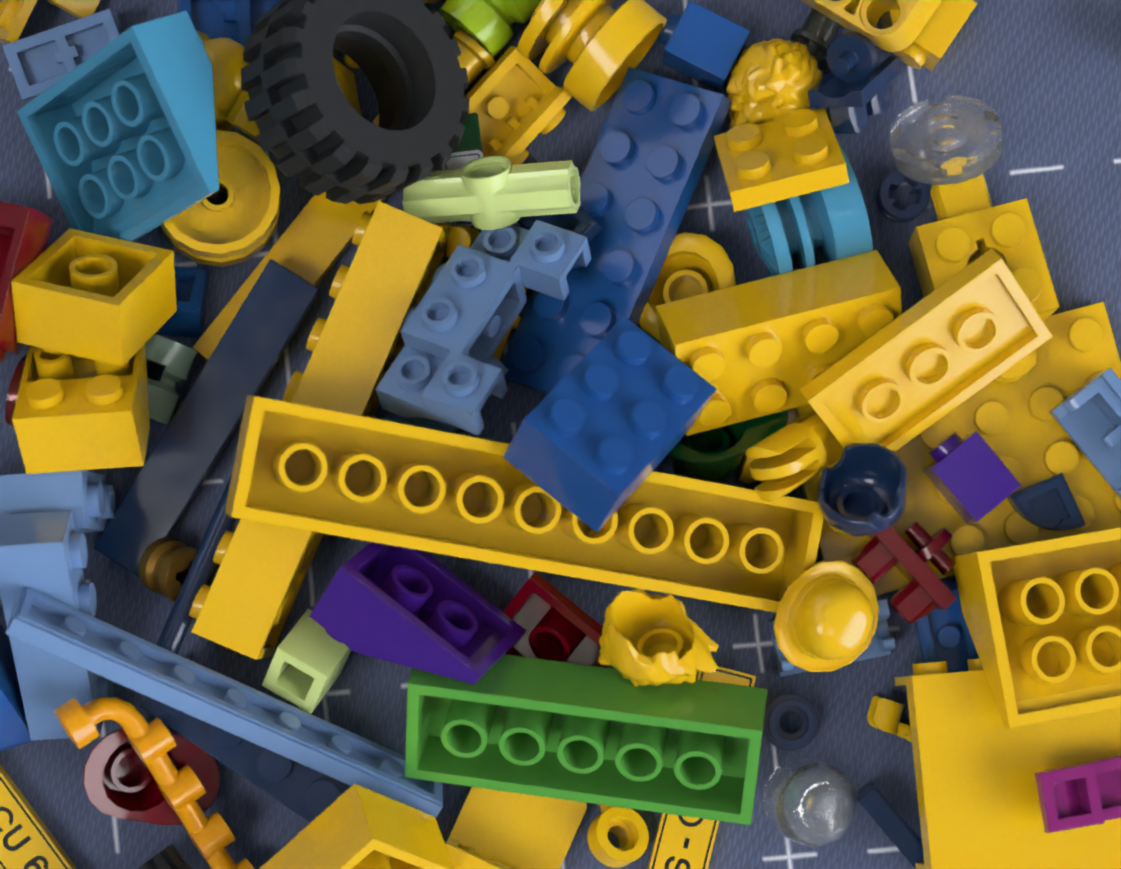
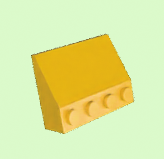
[952,527,1121,728]

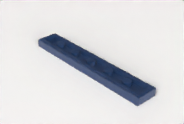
[93,259,321,578]

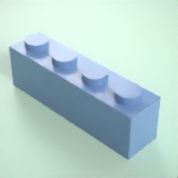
[0,510,114,741]

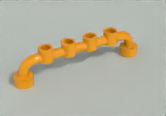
[53,697,255,869]

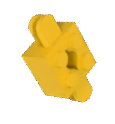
[908,161,1059,384]

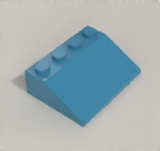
[17,10,219,242]

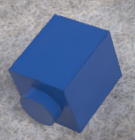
[658,1,750,93]

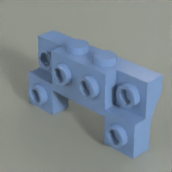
[375,220,591,436]

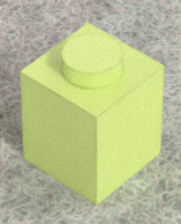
[262,609,351,714]

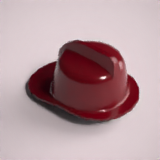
[83,728,220,825]

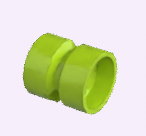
[439,0,541,59]

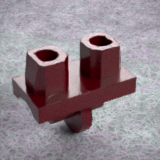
[851,521,957,624]

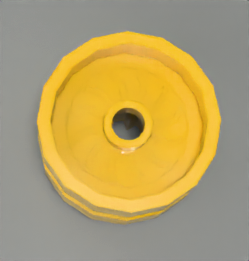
[161,130,281,267]

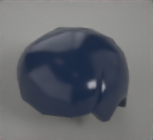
[818,443,907,537]

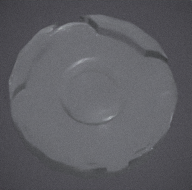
[889,95,1003,185]

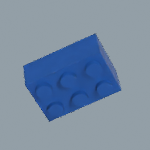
[503,316,716,532]

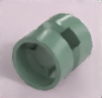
[145,334,198,425]

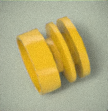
[517,0,667,112]

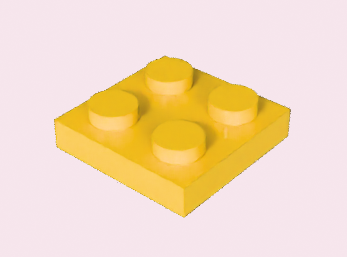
[713,108,849,212]

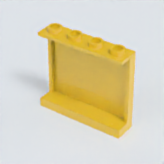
[894,658,1121,869]

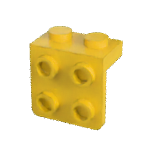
[446,787,587,869]

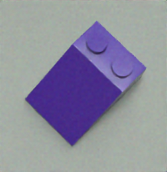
[309,542,526,685]

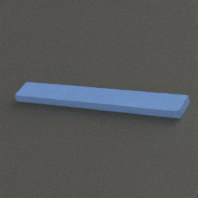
[5,587,443,818]

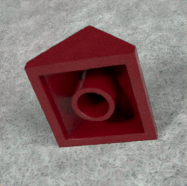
[503,572,608,668]

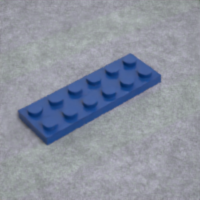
[502,67,732,395]

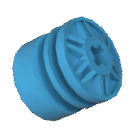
[744,145,873,276]

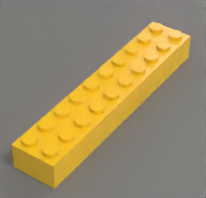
[225,395,824,613]

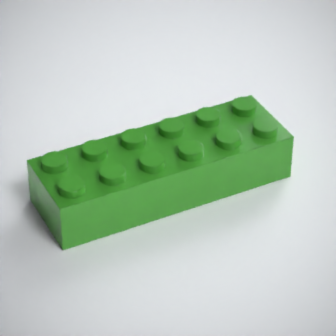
[405,654,768,825]

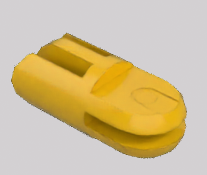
[745,412,844,502]

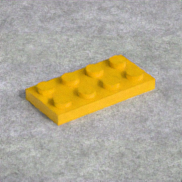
[800,248,1053,451]

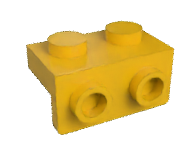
[465,46,572,165]

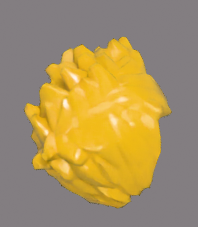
[726,39,822,129]
[598,589,719,687]

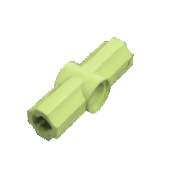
[402,156,581,230]

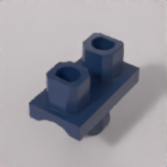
[808,31,901,134]

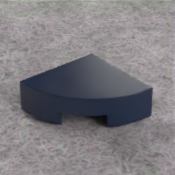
[1007,473,1086,531]

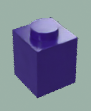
[923,431,1022,524]

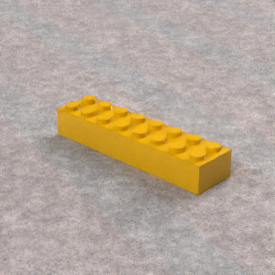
[189,201,447,660]

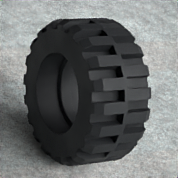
[241,0,470,204]

